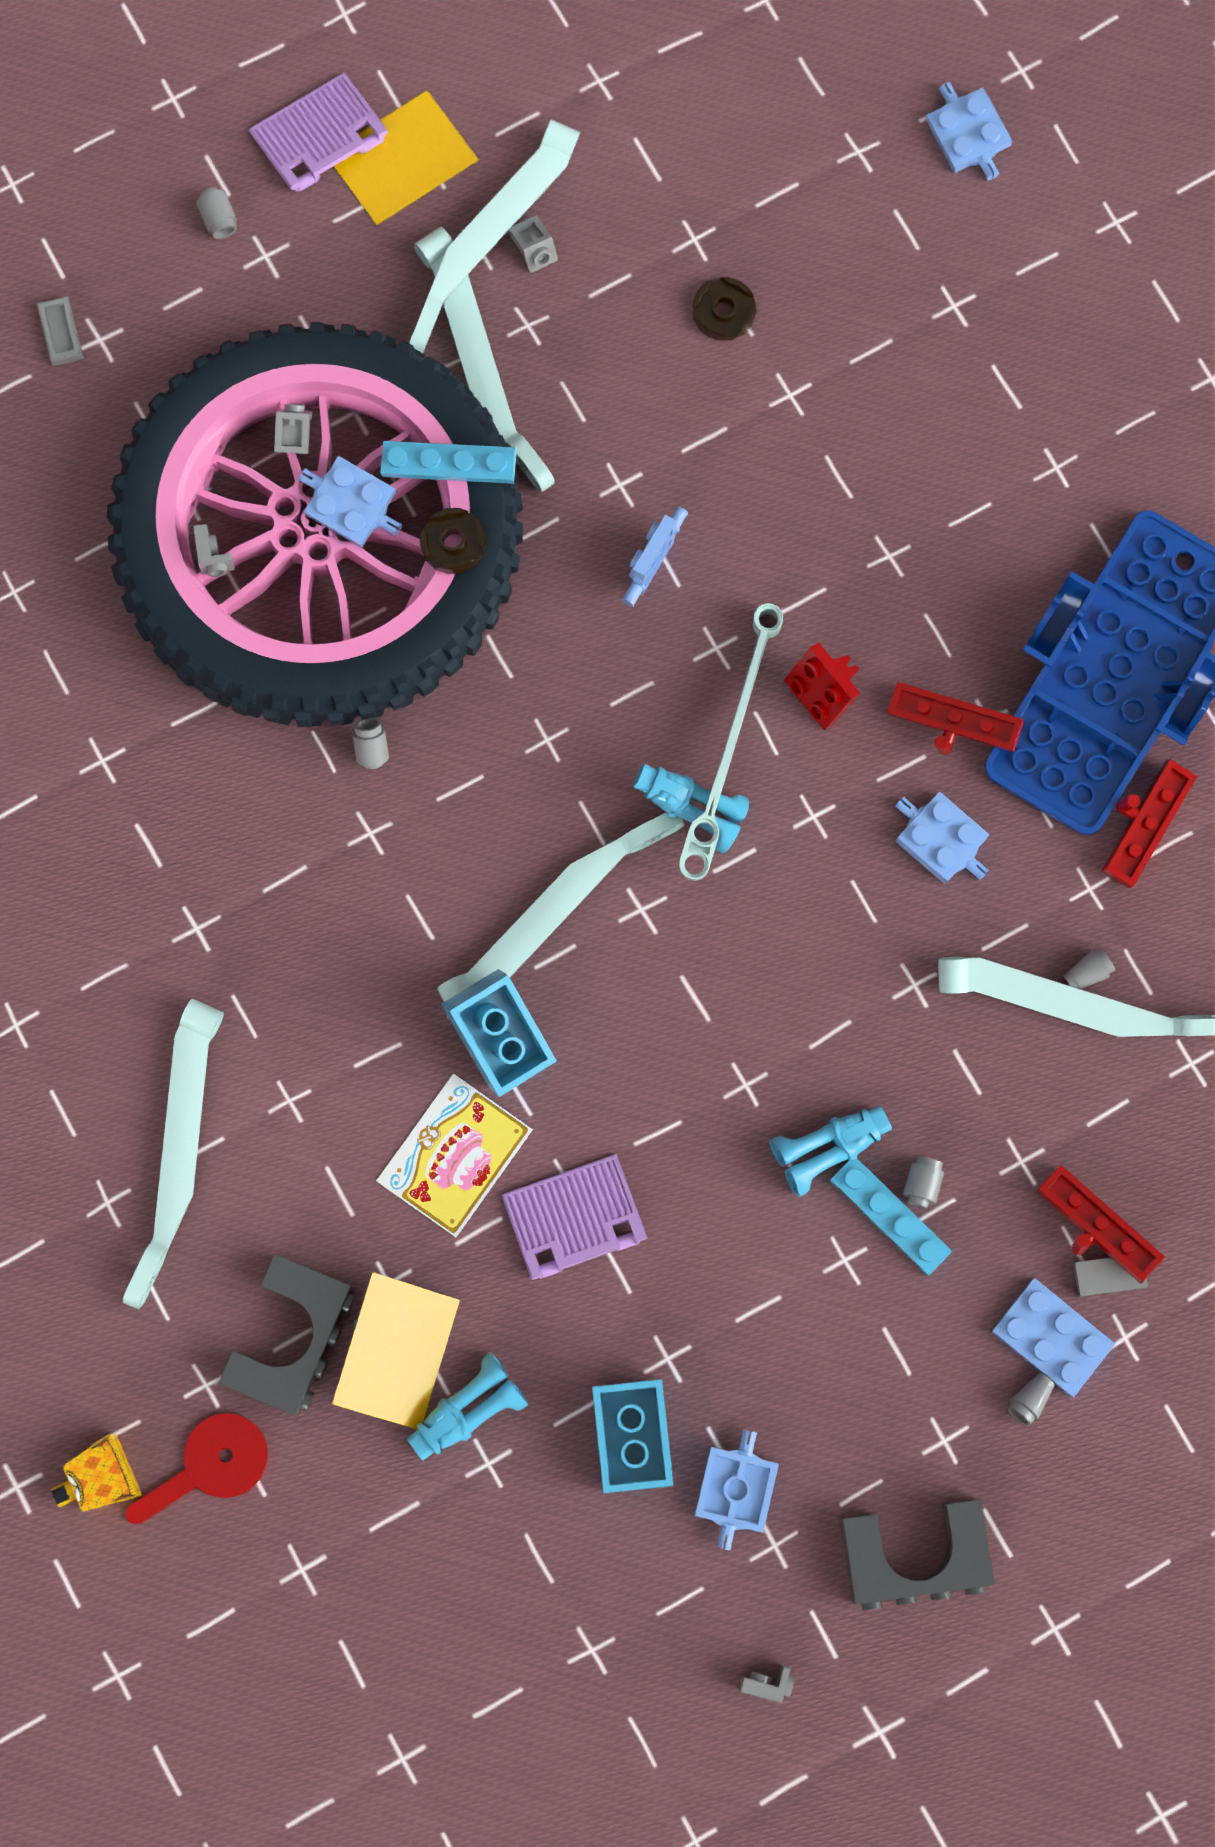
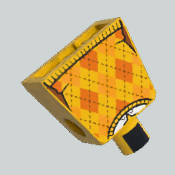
[51,1434,142,1512]

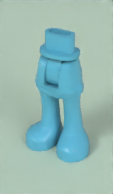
[633,763,749,854]
[769,1106,892,1197]
[407,1352,529,1461]

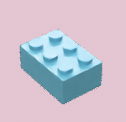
[441,969,557,1097]
[592,1379,674,1493]

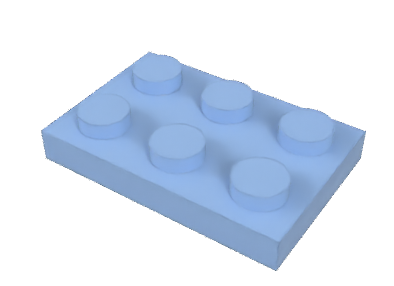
[990,1278,1115,1398]

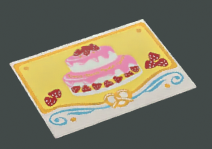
[376,1074,533,1237]

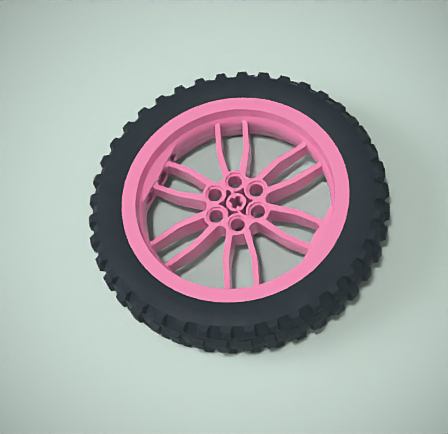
[107,322,523,727]

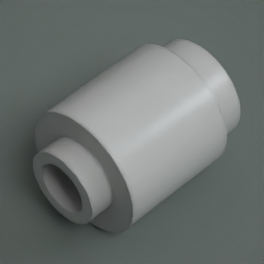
[196,188,237,239]
[352,718,389,769]
[903,1156,944,1209]

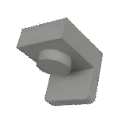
[509,215,558,273]
[274,404,312,454]
[193,524,235,577]
[738,1665,794,1703]

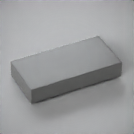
[37,296,84,366]
[1073,1258,1148,1297]

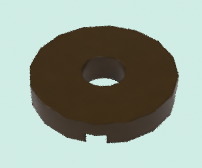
[692,277,756,341]
[420,508,487,574]

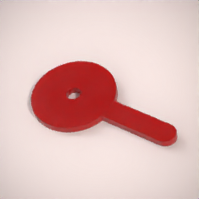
[126,1413,268,1524]

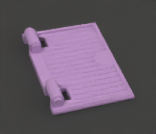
[248,73,388,192]
[501,1154,648,1280]

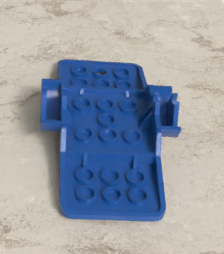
[985,511,1215,835]

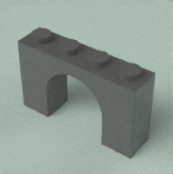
[218,1254,356,1416]
[840,1499,995,1610]

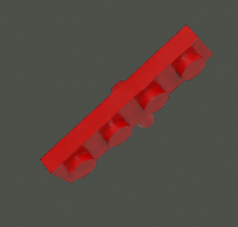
[887,682,1024,755]
[1101,759,1197,888]
[1037,1165,1165,1284]

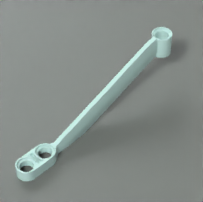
[409,119,580,353]
[414,227,555,493]
[679,603,783,881]
[437,813,685,1002]
[938,957,1215,1037]
[123,999,224,1310]

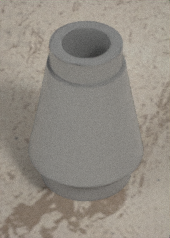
[1063,948,1115,989]
[1007,1373,1055,1426]

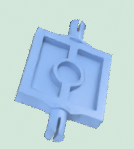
[926,82,1012,180]
[299,456,402,548]
[622,506,688,607]
[895,791,990,884]
[695,1430,779,1550]

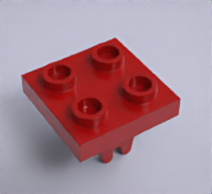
[784,642,860,731]

